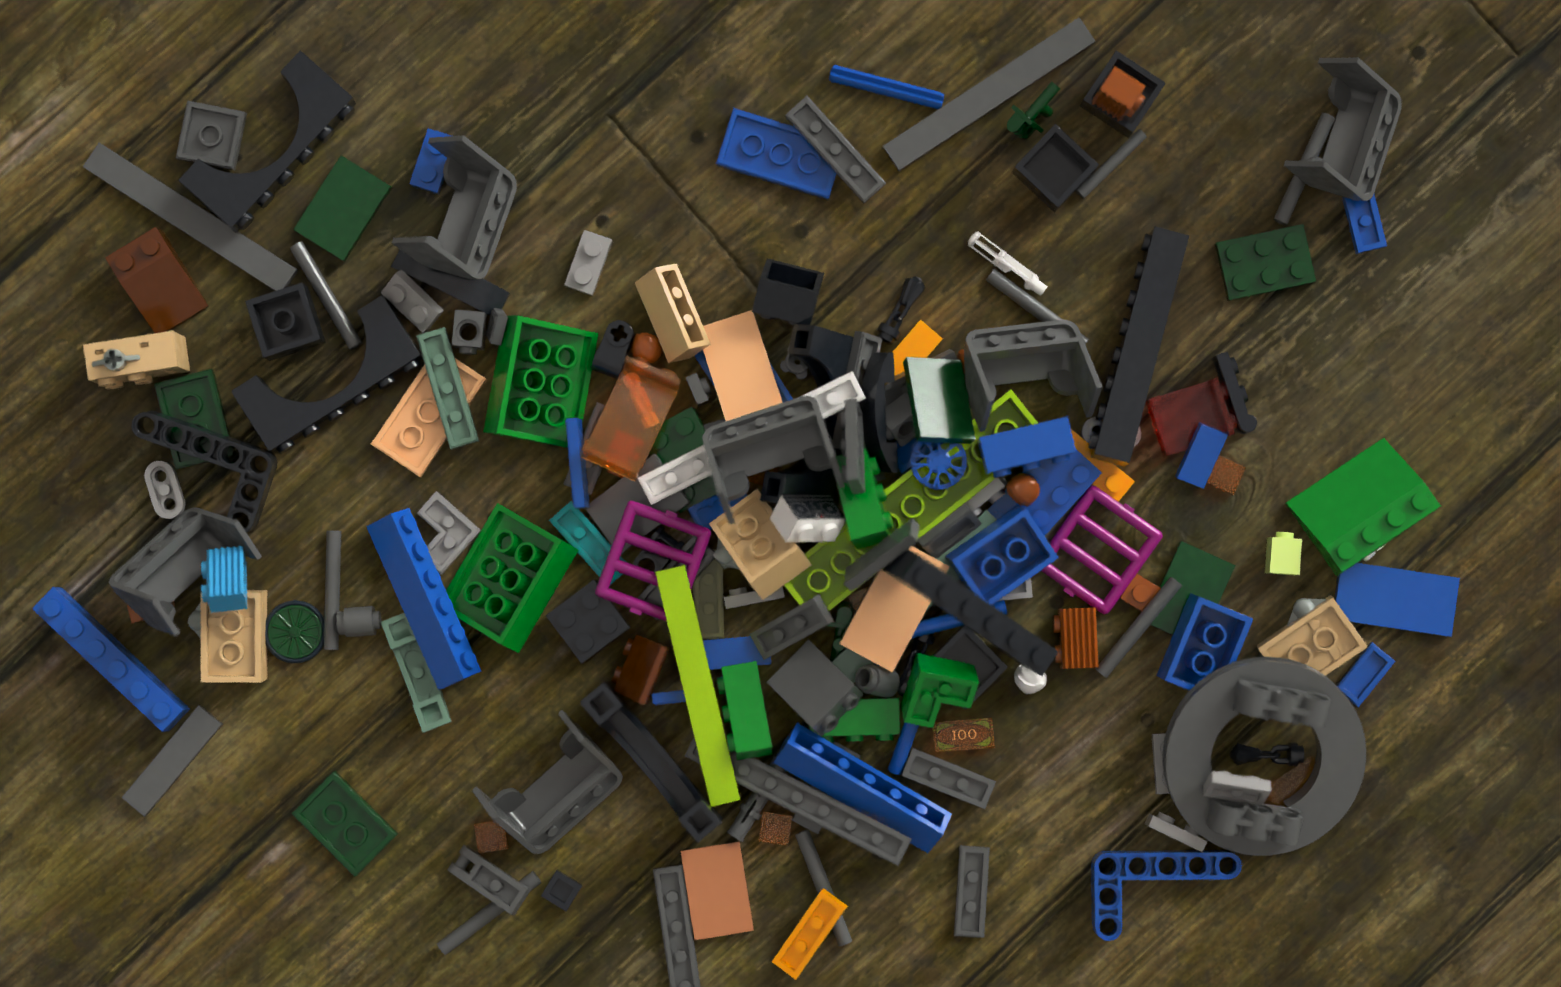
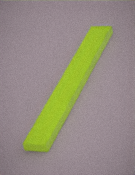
[655,565,740,807]

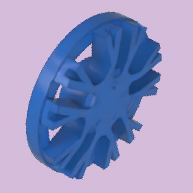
[910,442,967,490]

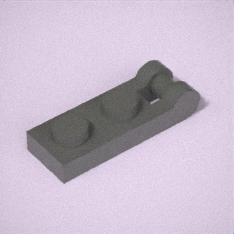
[447,844,531,915]

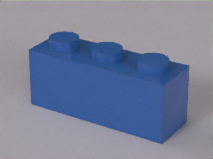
[977,417,1076,478]

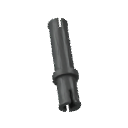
[727,756,786,842]

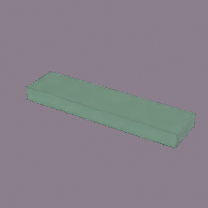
[416,327,480,450]

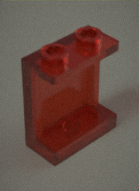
[1145,378,1237,457]

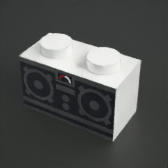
[770,495,846,542]

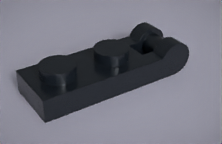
[1212,351,1257,434]

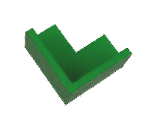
[901,653,979,728]

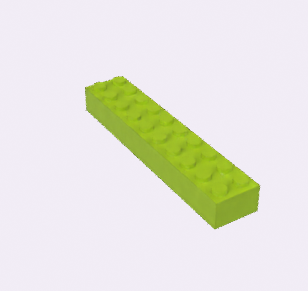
[784,390,1038,611]

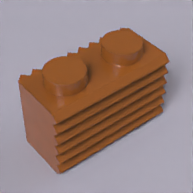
[1092,67,1145,121]
[1053,608,1098,669]

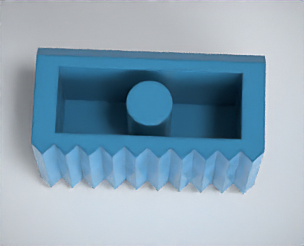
[201,545,248,613]

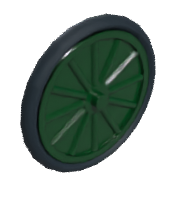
[265,600,324,663]

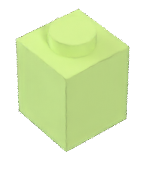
[1265,532,1302,575]

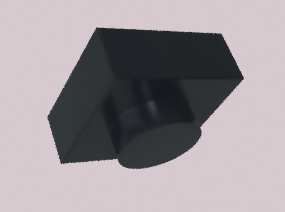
[541,869,583,911]

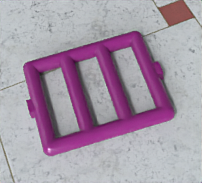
[1041,485,1163,614]
[595,501,711,622]

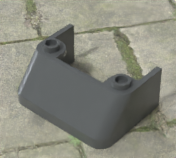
[1284,58,1402,201]
[392,135,517,279]
[964,320,1102,431]
[702,396,845,525]
[109,507,262,636]
[472,710,623,854]

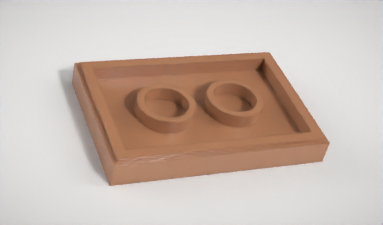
[680,841,754,940]

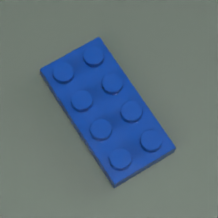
[988,449,1102,536]

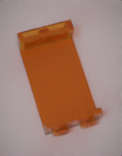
[581,356,681,482]

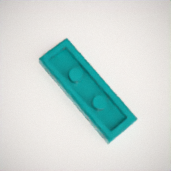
[549,501,626,585]

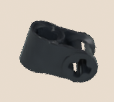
[591,320,634,380]
[633,525,685,572]

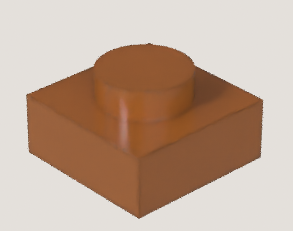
[1119,574,1161,612]

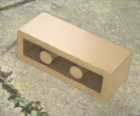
[635,264,710,363]

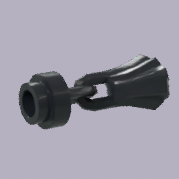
[877,276,925,345]
[897,633,935,697]
[1230,742,1304,766]

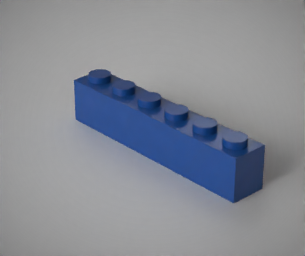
[366,508,481,690]
[32,587,190,732]
[773,723,952,853]

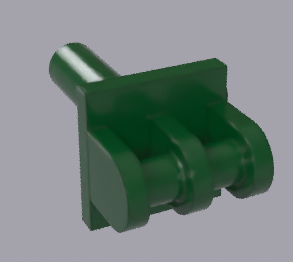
[1007,81,1060,140]
[827,601,853,662]

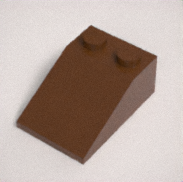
[105,227,209,333]
[611,635,670,705]

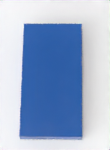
[716,108,836,200]
[1335,563,1460,637]

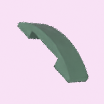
[381,613,452,733]

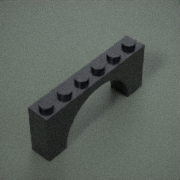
[178,51,356,233]
[231,295,423,454]
[760,324,854,504]
[881,549,1058,677]
[580,681,723,842]

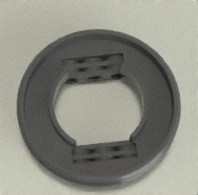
[1163,657,1366,856]

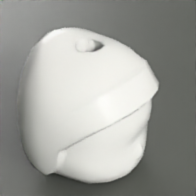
[1014,665,1047,694]

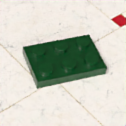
[1215,224,1316,301]
[640,407,717,513]

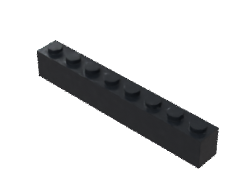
[1088,226,1189,467]

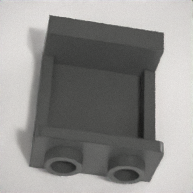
[767,639,863,736]

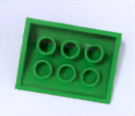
[483,315,599,448]
[1285,438,1441,577]
[446,503,579,653]

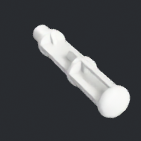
[968,232,1047,296]

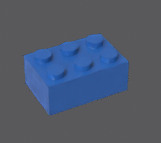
[945,505,1059,605]
[1156,593,1253,690]

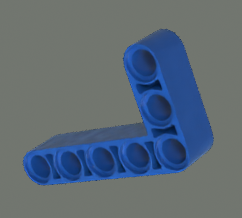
[1091,850,1242,941]

